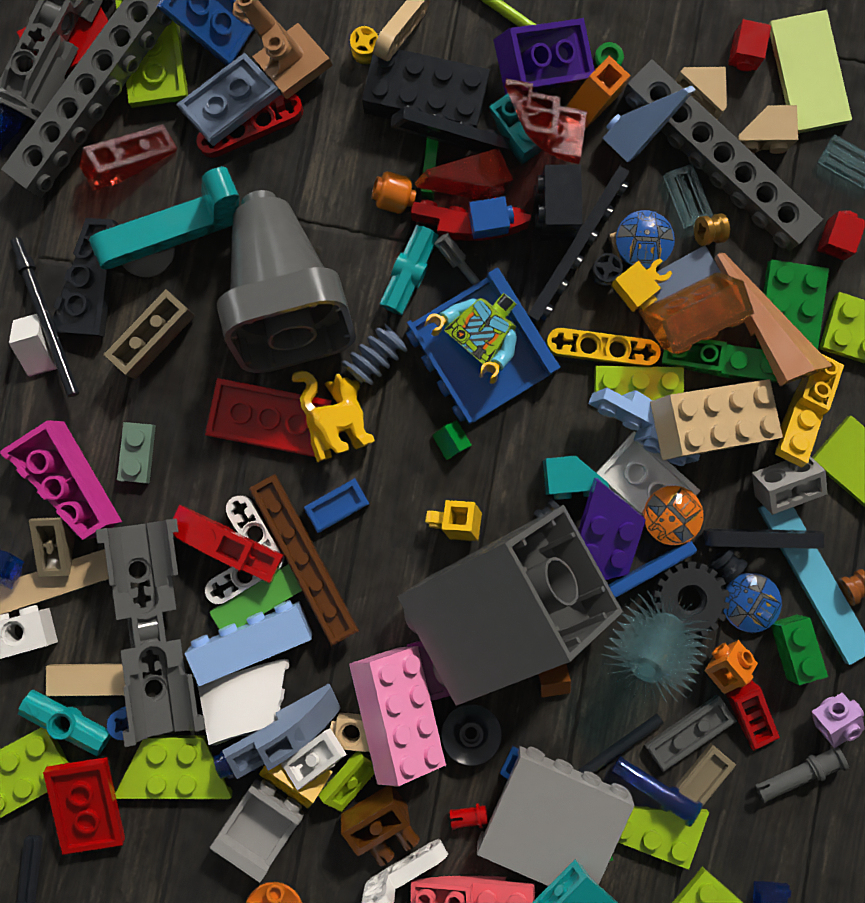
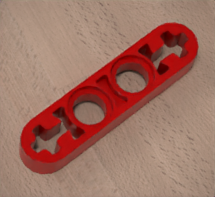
[196,94,304,158]

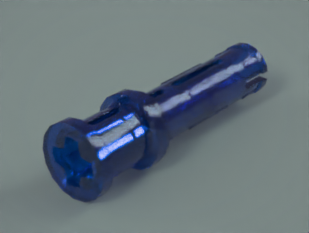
[611,756,703,827]

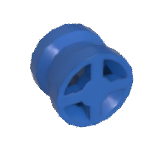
[107,706,128,740]

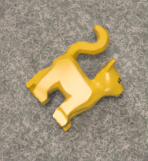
[292,371,375,462]

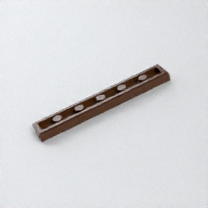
[249,474,359,646]

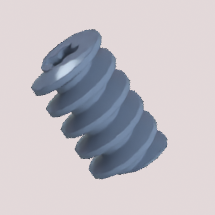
[341,323,407,386]

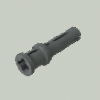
[755,745,849,803]

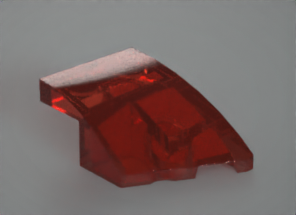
[505,78,587,164]

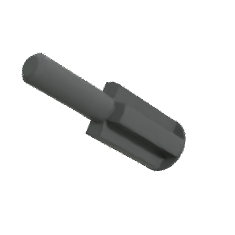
[434,233,480,285]

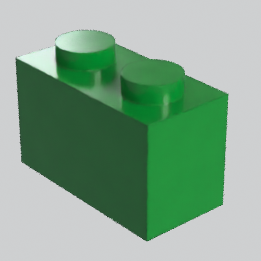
[771,614,828,685]

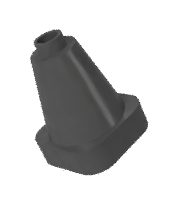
[217,190,356,373]

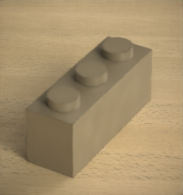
[104,289,195,379]

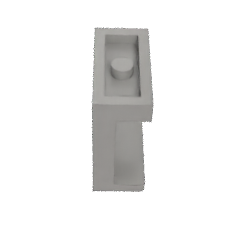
[210,779,305,883]

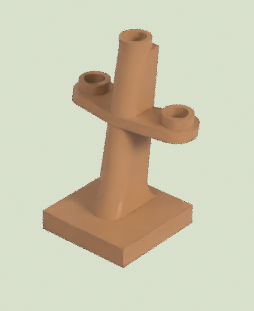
[232,0,333,100]

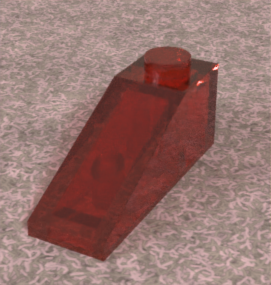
[79,125,177,191]
[415,148,513,199]

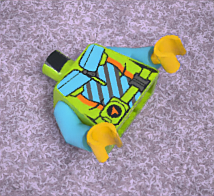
[424,293,517,384]

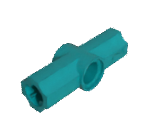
[380,225,439,316]
[18,690,111,756]

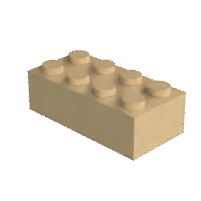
[650,379,783,461]

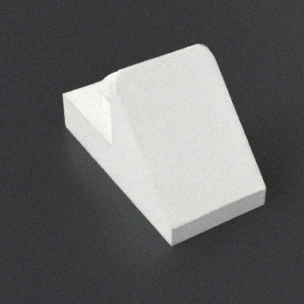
[281,729,347,790]

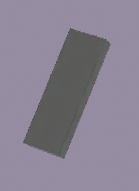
[644,695,737,772]

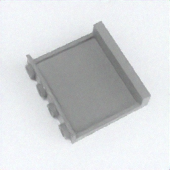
[477,746,634,886]

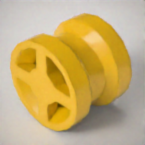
[350,26,378,64]

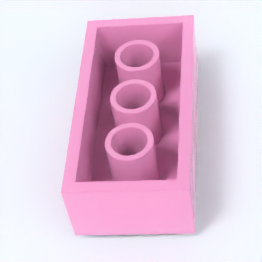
[349,646,446,786]

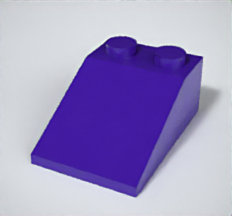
[493,18,595,96]

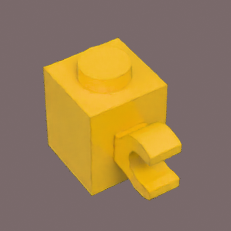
[611,259,672,312]
[425,500,482,541]

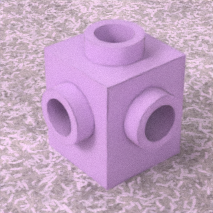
[812,693,865,748]

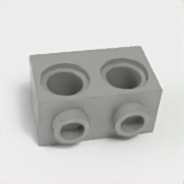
[752,456,827,515]

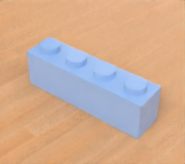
[184,600,313,686]

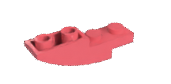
[411,876,535,903]

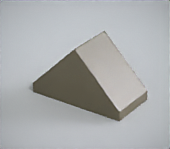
[29,517,75,577]

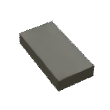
[673,743,736,811]

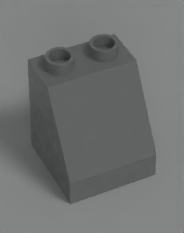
[397,505,623,706]

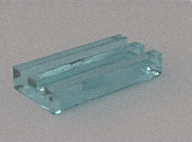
[817,135,865,189]
[663,163,713,229]

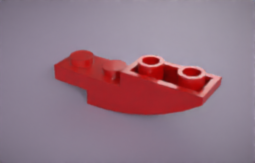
[411,200,531,241]
[173,505,284,583]

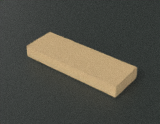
[46,664,125,696]

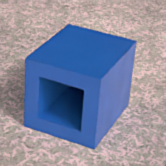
[468,196,514,240]

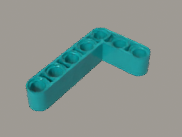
[89,167,240,269]

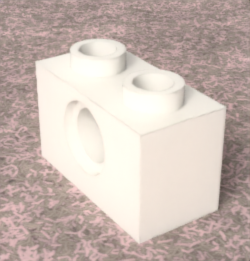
[0,605,58,659]

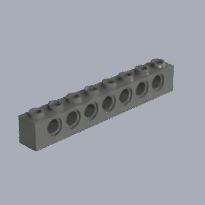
[1,0,172,198]
[623,59,823,252]

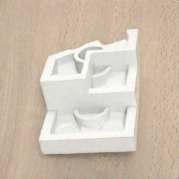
[198,659,289,745]

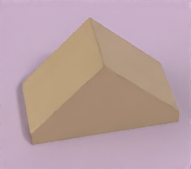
[675,67,727,120]

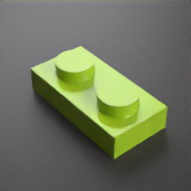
[318,751,375,812]

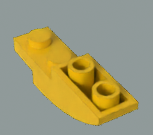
[775,354,844,468]

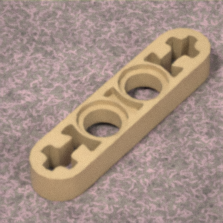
[373,0,431,61]

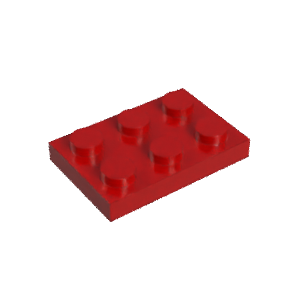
[43,757,125,855]

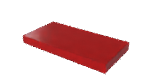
[205,378,333,457]

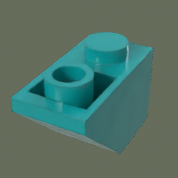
[489,90,548,165]
[543,456,609,500]

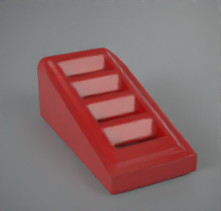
[726,680,780,751]

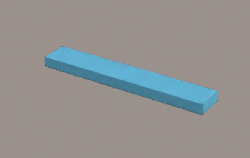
[757,505,865,665]

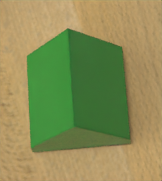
[432,420,472,460]

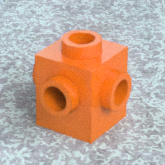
[704,640,758,694]

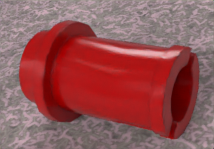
[450,803,488,830]

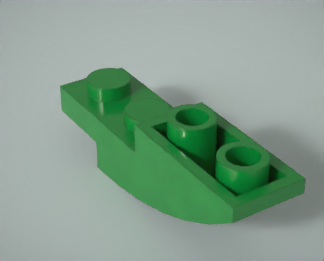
[662,334,779,384]

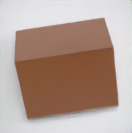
[538,663,571,697]

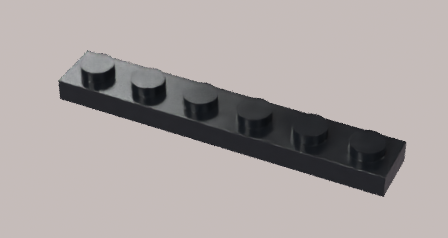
[528,166,629,326]

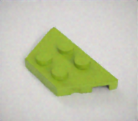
[115,735,232,799]

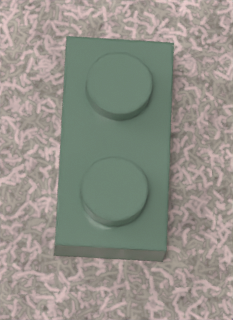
[117,422,156,483]

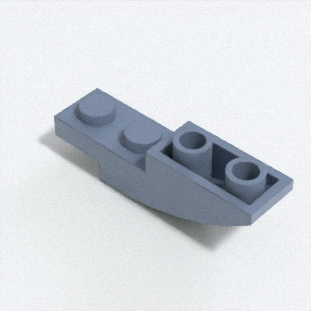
[222,684,341,779]

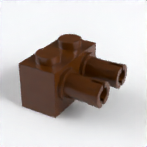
[341,785,420,866]

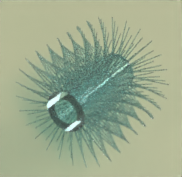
[602,590,712,705]

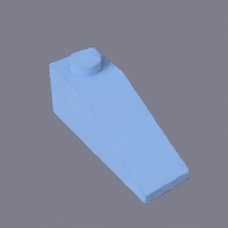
[603,86,696,162]

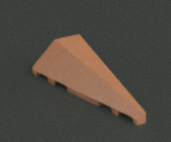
[714,253,832,386]

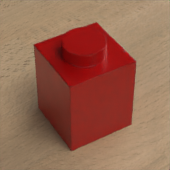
[728,19,771,71]
[817,211,865,260]

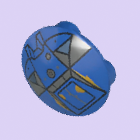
[616,210,675,268]
[723,573,782,633]

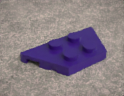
[578,478,646,580]

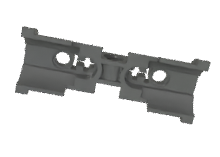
[0,0,115,122]
[96,518,206,747]

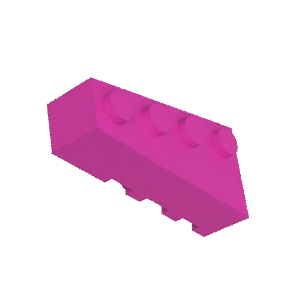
[0,420,122,540]

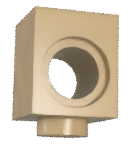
[330,713,370,752]

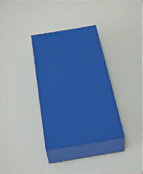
[304,478,370,533]

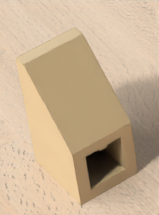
[737,105,798,154]

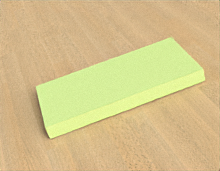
[769,10,852,133]

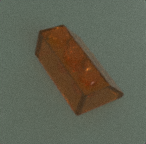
[639,272,754,354]

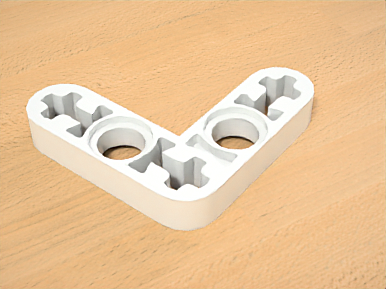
[205,496,285,604]
[362,839,448,903]

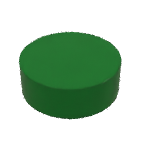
[594,42,624,68]

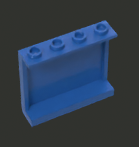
[406,267,560,425]

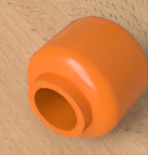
[371,171,416,214]

